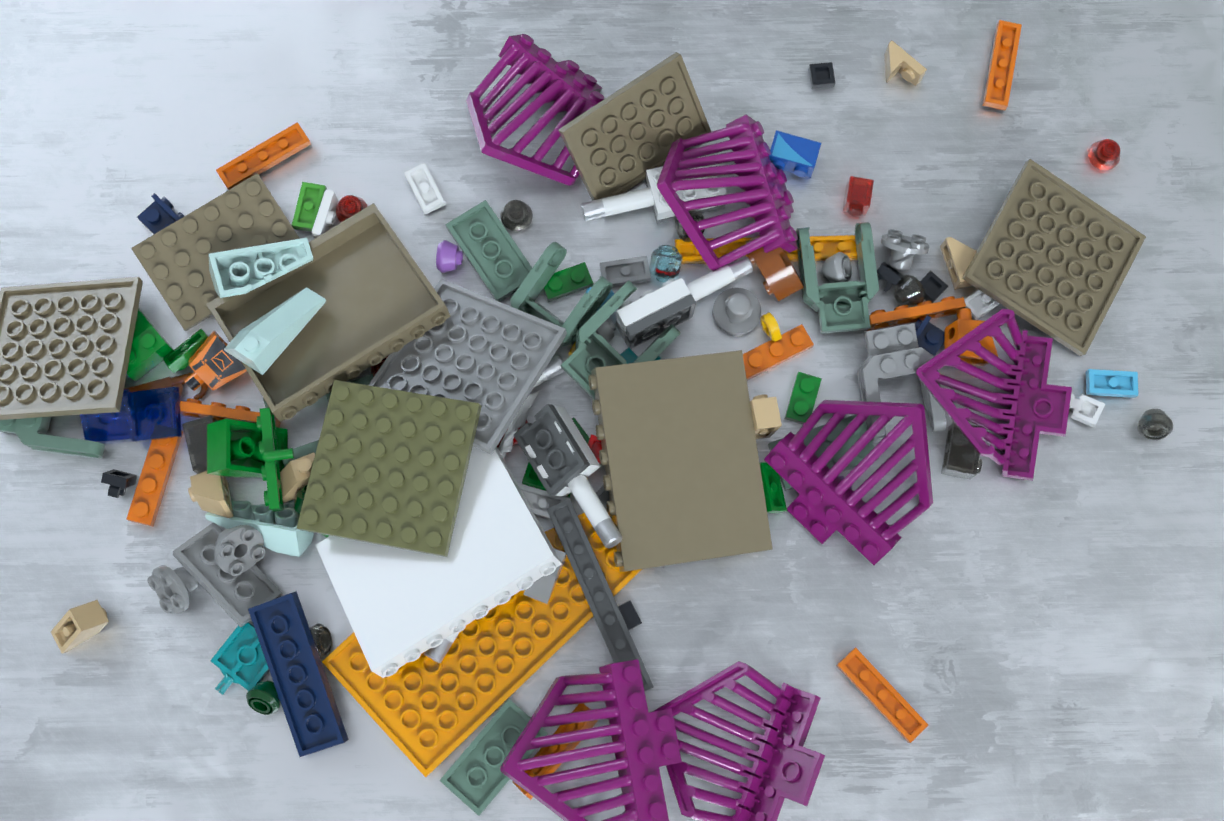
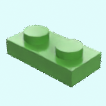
[292,182,327,232]

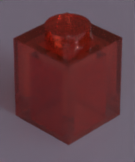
[842,176,874,216]

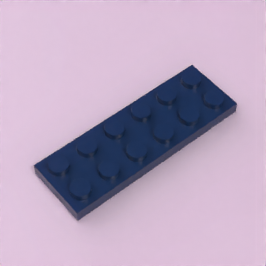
[248,591,349,757]

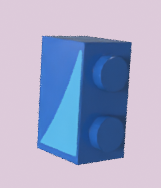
[769,130,821,178]

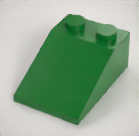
[126,307,174,382]
[207,418,288,478]

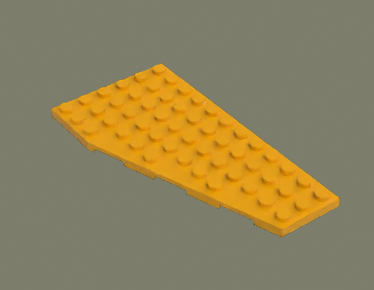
[322,513,642,777]

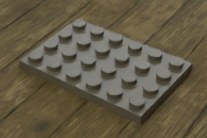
[558,52,711,201]
[131,173,300,331]

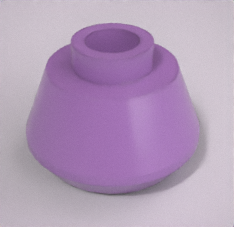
[436,240,463,273]

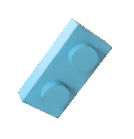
[1086,369,1138,398]

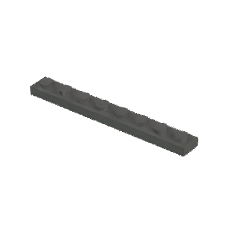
[547,499,654,691]

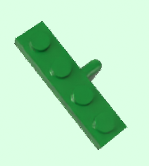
[256,408,294,512]

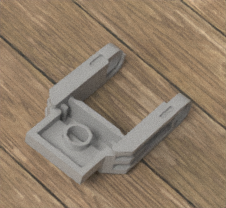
[857,323,946,443]

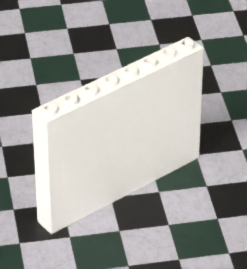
[316,447,562,678]

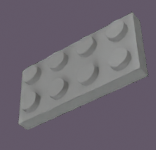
[173,523,282,628]

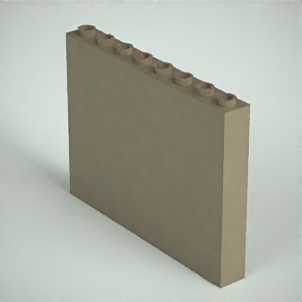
[207,203,451,423]
[588,350,773,572]

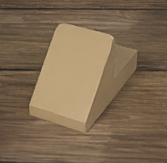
[884,40,927,86]

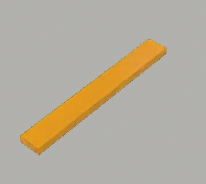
[675,235,858,264]

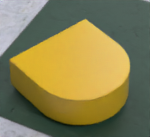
[760,312,782,342]

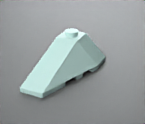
[209,238,313,298]
[224,287,326,375]
[205,500,314,557]

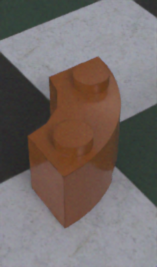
[746,234,804,301]

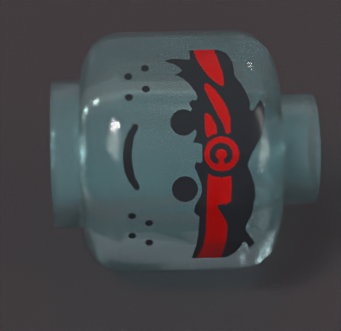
[649,245,682,283]

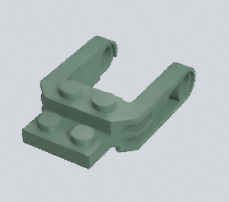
[796,222,879,334]
[510,242,613,347]
[560,280,681,400]
[0,417,105,458]

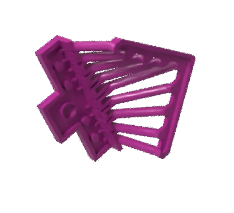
[466,34,605,186]
[657,114,798,271]
[916,309,1072,481]
[764,400,933,565]
[500,659,682,821]
[652,661,825,821]

